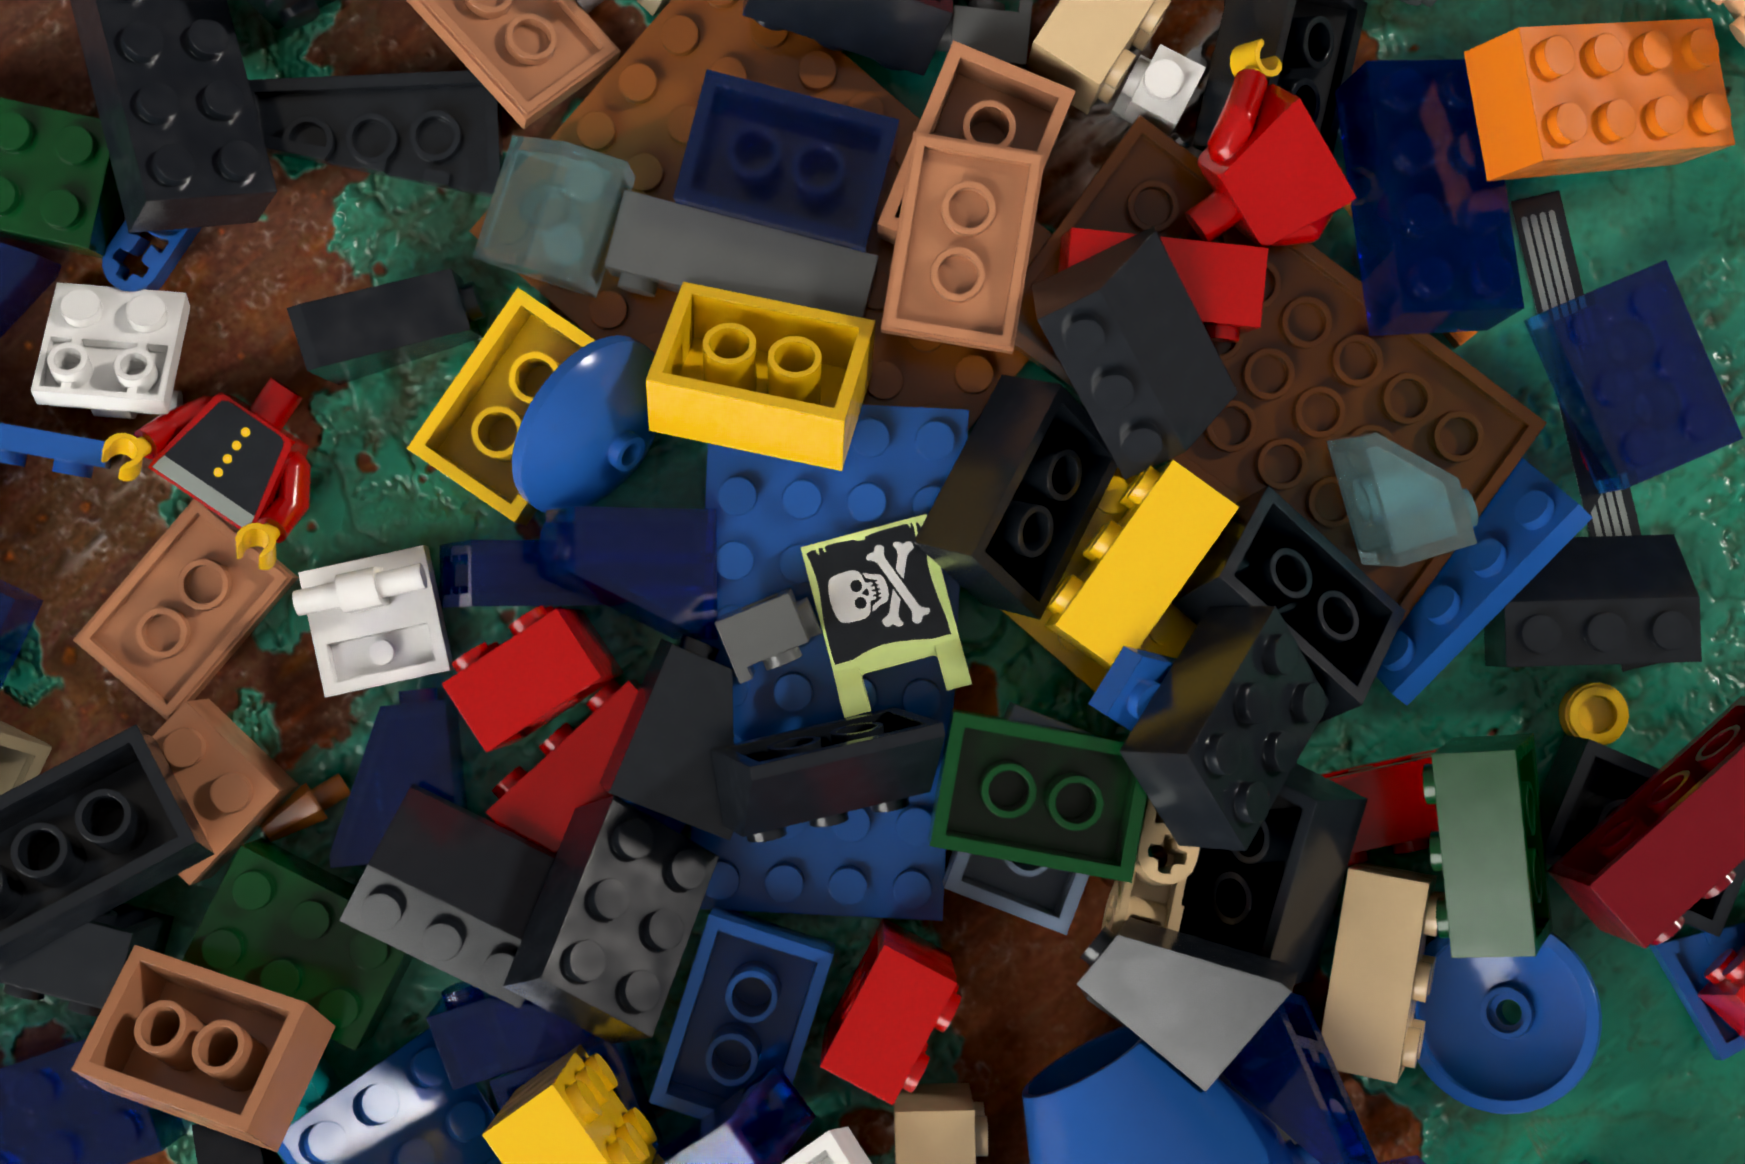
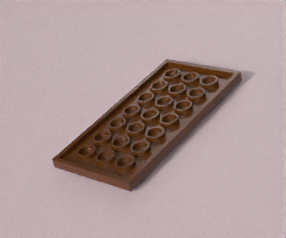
[1014,115,1547,628]

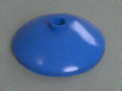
[512,335,656,515]
[1414,932,1602,1114]

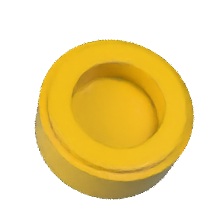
[1559,682,1629,745]

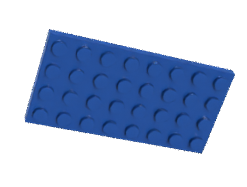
[691,405,969,921]

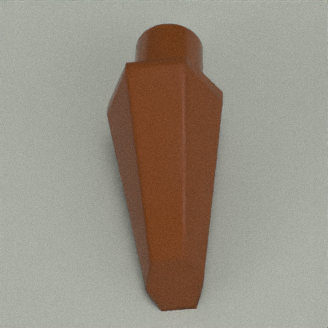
[260,773,352,843]

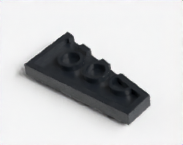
[248,70,505,199]

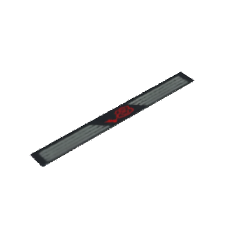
[1511,190,1658,672]

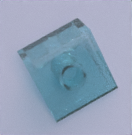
[473,135,636,298]
[1326,433,1478,567]

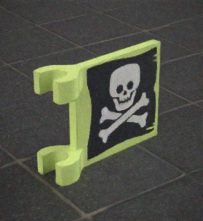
[800,514,972,718]

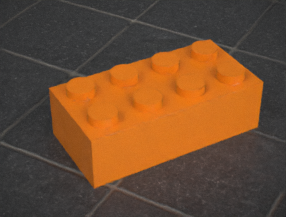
[1464,18,1735,181]

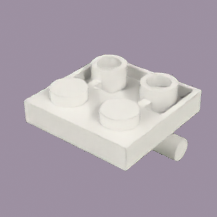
[31,282,190,419]
[292,545,455,697]

